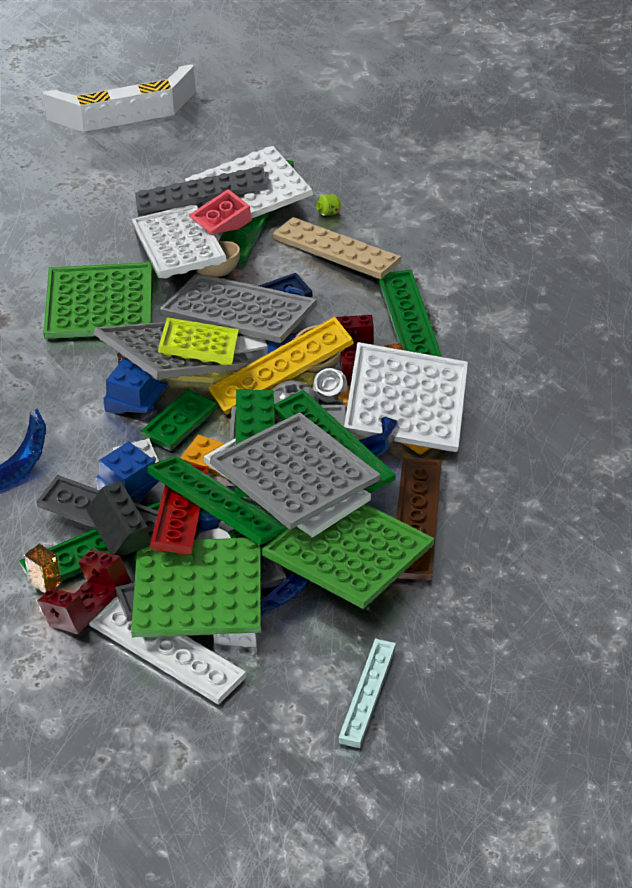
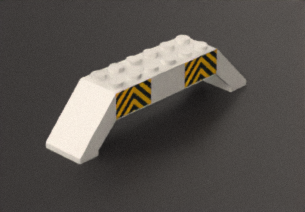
[42,64,196,132]

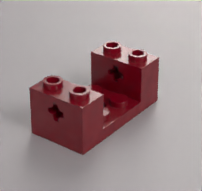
[336,315,374,386]
[37,550,132,634]

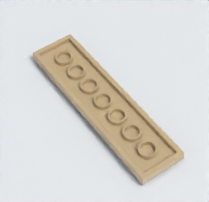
[272,217,401,279]

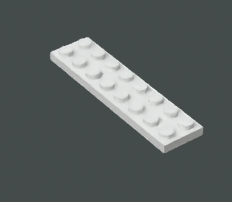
[89,596,246,705]

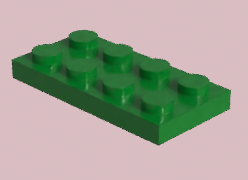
[141,389,217,451]

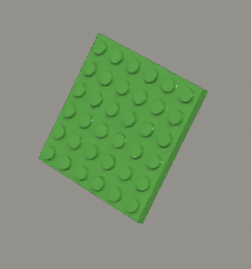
[43,262,152,339]
[262,504,435,609]
[131,538,261,638]

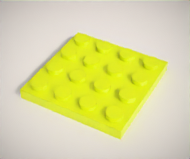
[158,317,239,365]

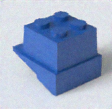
[103,358,168,413]
[96,441,159,504]

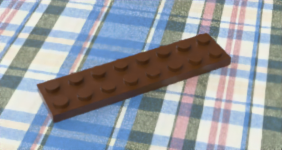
[396,458,441,580]

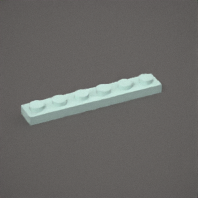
[339,639,396,748]

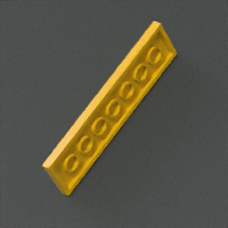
[208,317,354,415]

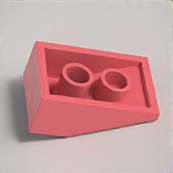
[189,189,252,234]

